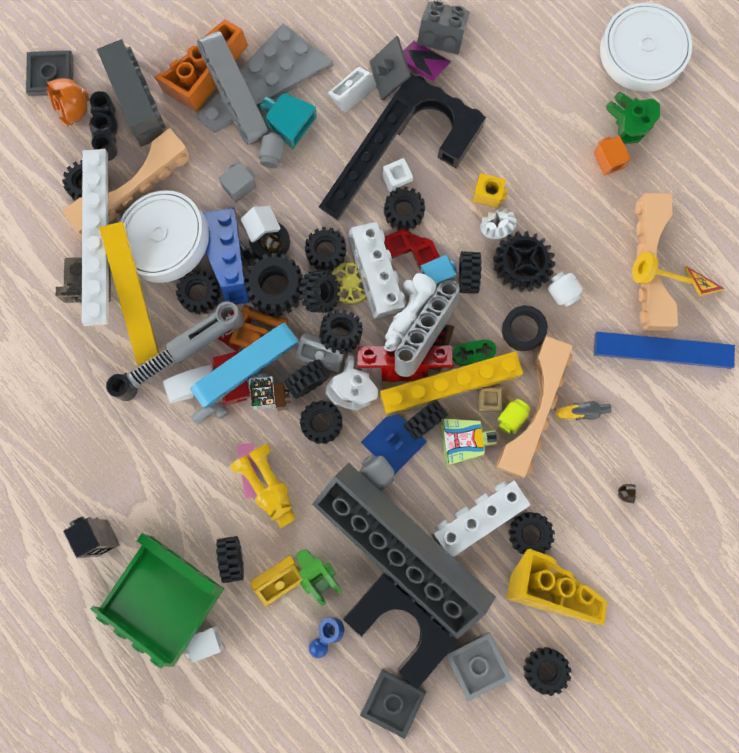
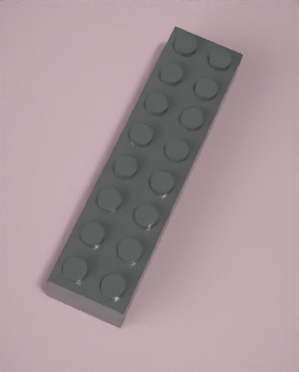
[312,463,496,639]

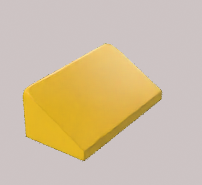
[250,555,302,607]

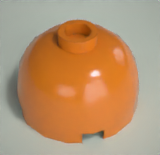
[46,78,89,126]

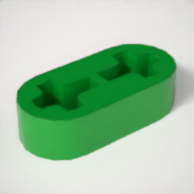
[452,340,496,366]

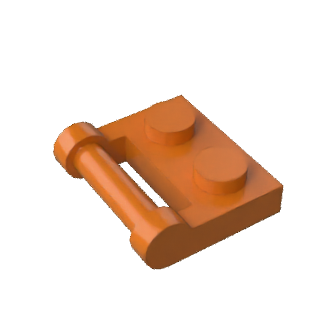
[230,305,288,348]

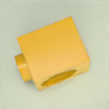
[472,173,508,208]

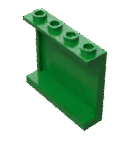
[90,533,225,668]

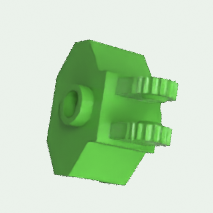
[296,549,342,606]

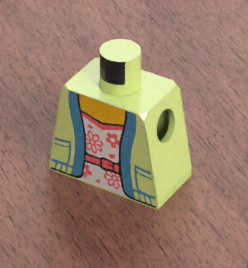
[440,419,497,466]

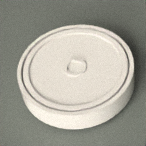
[600,3,692,92]
[120,191,209,283]

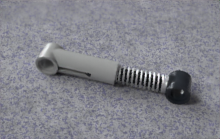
[106,302,244,401]

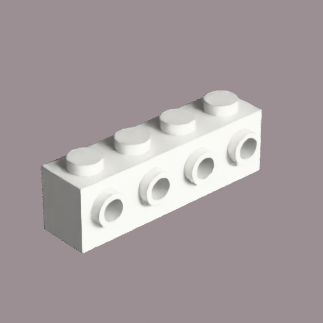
[347,222,406,320]
[432,480,530,557]

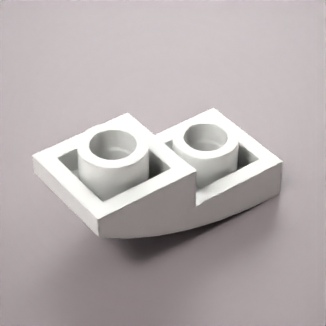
[163,365,213,403]

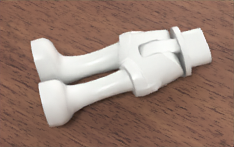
[384,273,436,352]

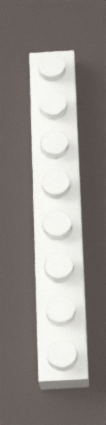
[82,149,109,326]

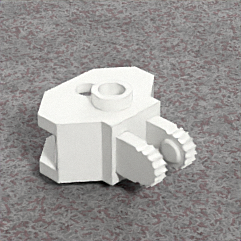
[325,355,378,411]

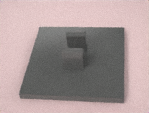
[369,36,411,100]

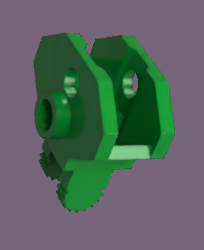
[606,92,660,144]

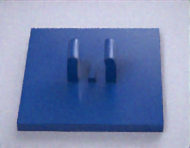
[361,414,427,475]

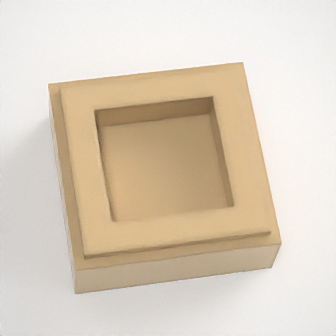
[478,387,502,412]

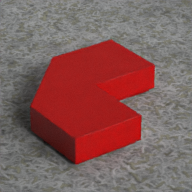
[384,229,440,270]

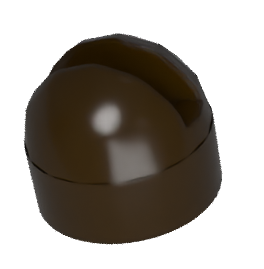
[264,235,284,254]
[618,484,636,503]

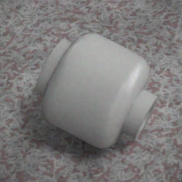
[359,455,394,491]

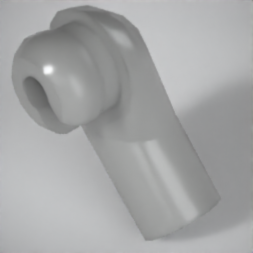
[191,402,228,424]

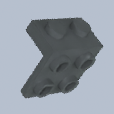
[417,1,470,55]

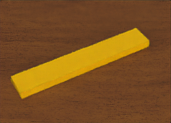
[99,222,160,365]

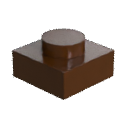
[274,383,291,411]

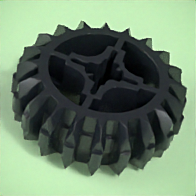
[493,231,555,292]

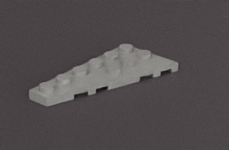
[197,23,333,133]

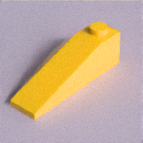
[506,549,608,626]

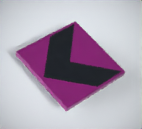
[403,41,451,81]

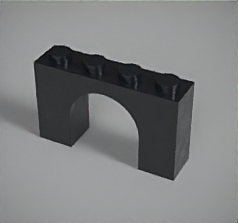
[396,73,486,169]
[343,574,457,689]

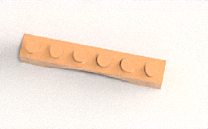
[62,128,191,235]
[635,193,678,332]
[494,336,573,479]

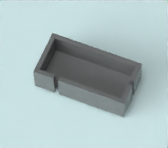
[97,39,166,147]

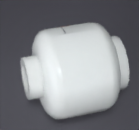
[548,271,583,307]

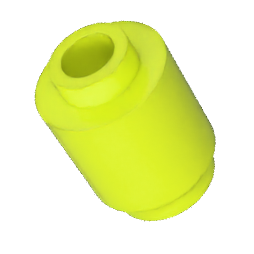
[497,398,531,434]

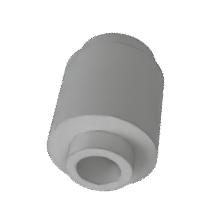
[259,133,285,168]

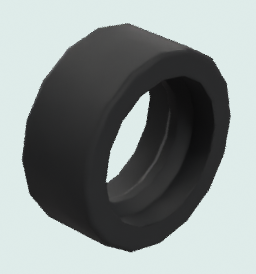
[501,305,548,352]

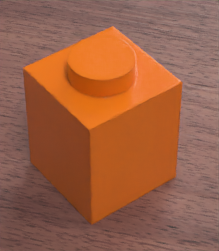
[594,135,631,176]

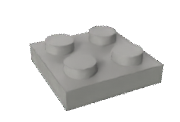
[446,632,512,701]

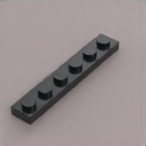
[319,93,415,221]

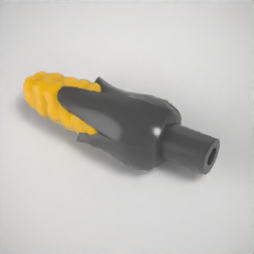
[555,401,612,421]

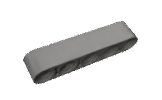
[197,31,268,145]
[395,280,460,377]

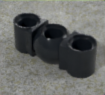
[89,91,118,161]

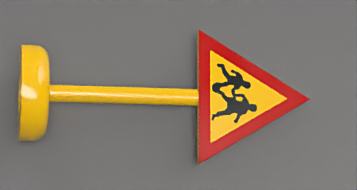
[632,251,725,296]

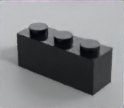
[63,516,120,558]

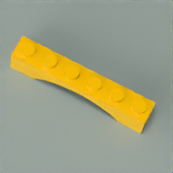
[380,351,523,417]

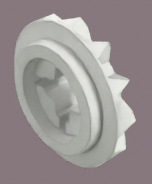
[480,209,517,239]

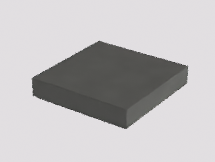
[26,50,73,96]
[360,669,426,739]

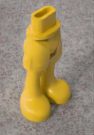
[229,443,297,528]

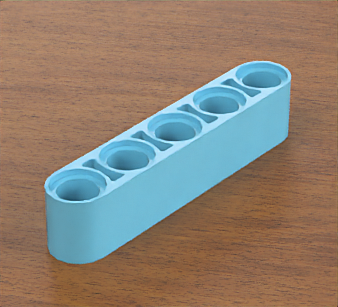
[190,323,299,409]

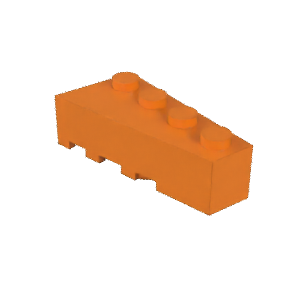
[155,19,248,112]

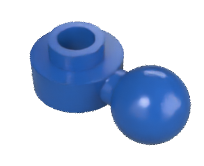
[309,617,344,658]

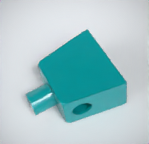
[260,93,317,149]

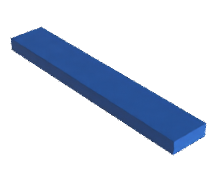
[594,332,735,369]

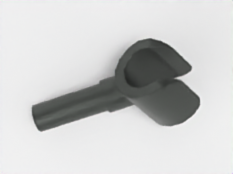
[239,239,258,266]

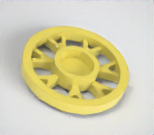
[332,262,367,305]

